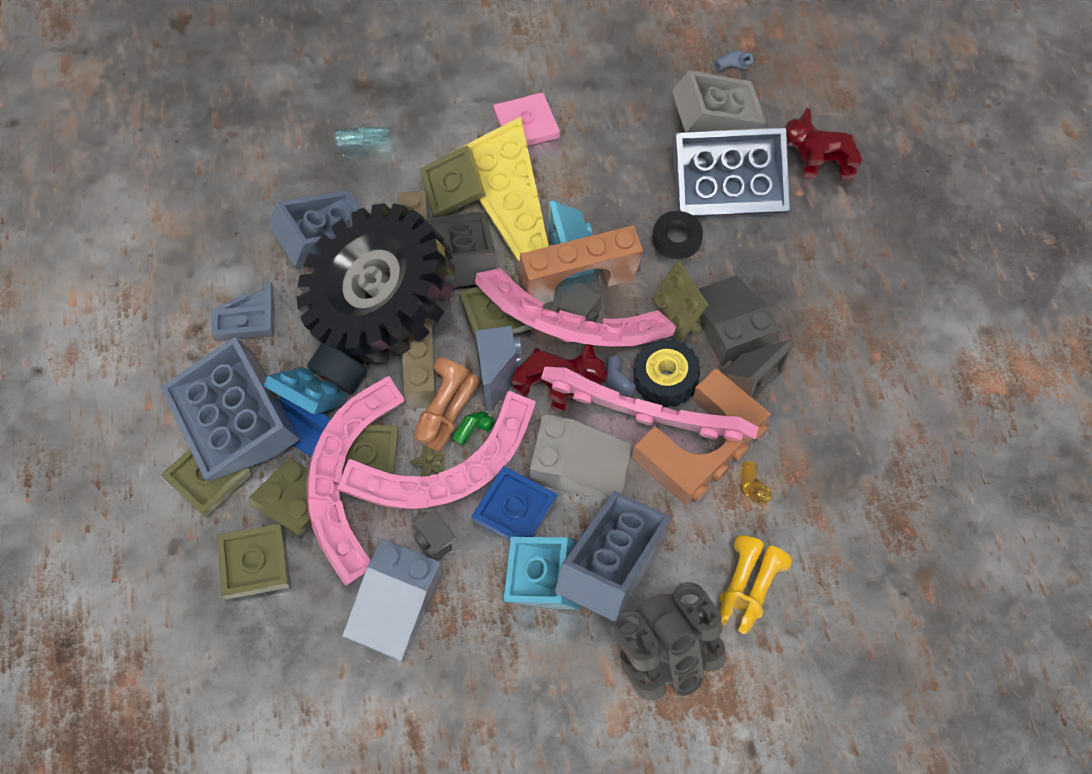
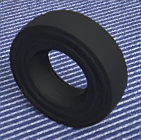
[652,211,703,259]

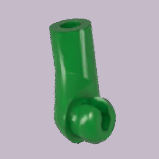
[451,411,495,446]

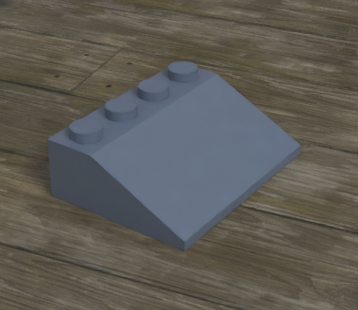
[672,128,790,216]
[160,336,300,482]

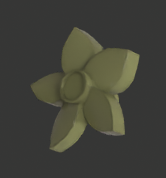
[410,445,446,477]

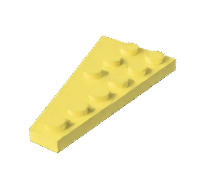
[450,117,549,266]

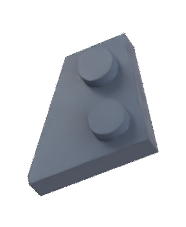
[211,282,273,340]

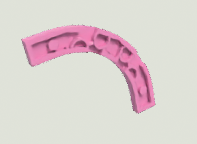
[475,268,676,347]
[541,367,759,442]
[307,376,406,586]
[336,391,536,509]

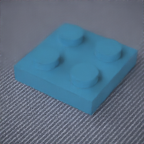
[264,367,348,415]

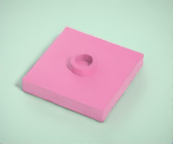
[493,92,560,146]

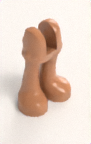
[414,357,481,451]

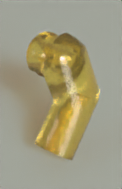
[740,461,772,504]

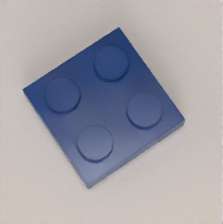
[471,466,558,541]

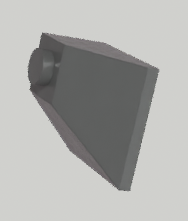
[720,340,794,400]

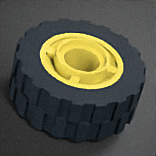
[634,339,700,407]

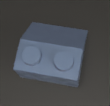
[475,326,522,411]

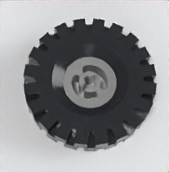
[296,203,455,363]

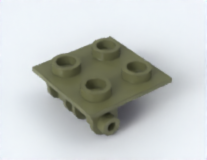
[652,260,709,342]

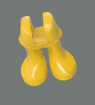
[719,535,793,635]

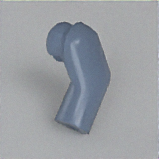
[713,50,754,72]
[606,356,636,396]

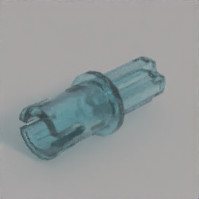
[336,125,391,147]

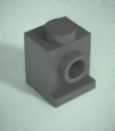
[412,508,458,561]

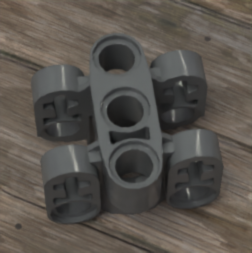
[613,582,726,701]

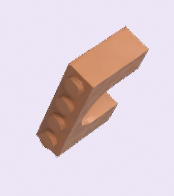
[518,225,643,303]
[632,368,771,507]

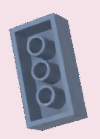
[555,491,672,622]

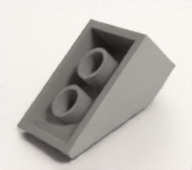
[672,70,766,133]
[530,414,632,499]

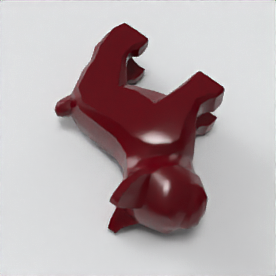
[783,109,862,179]
[512,344,608,415]

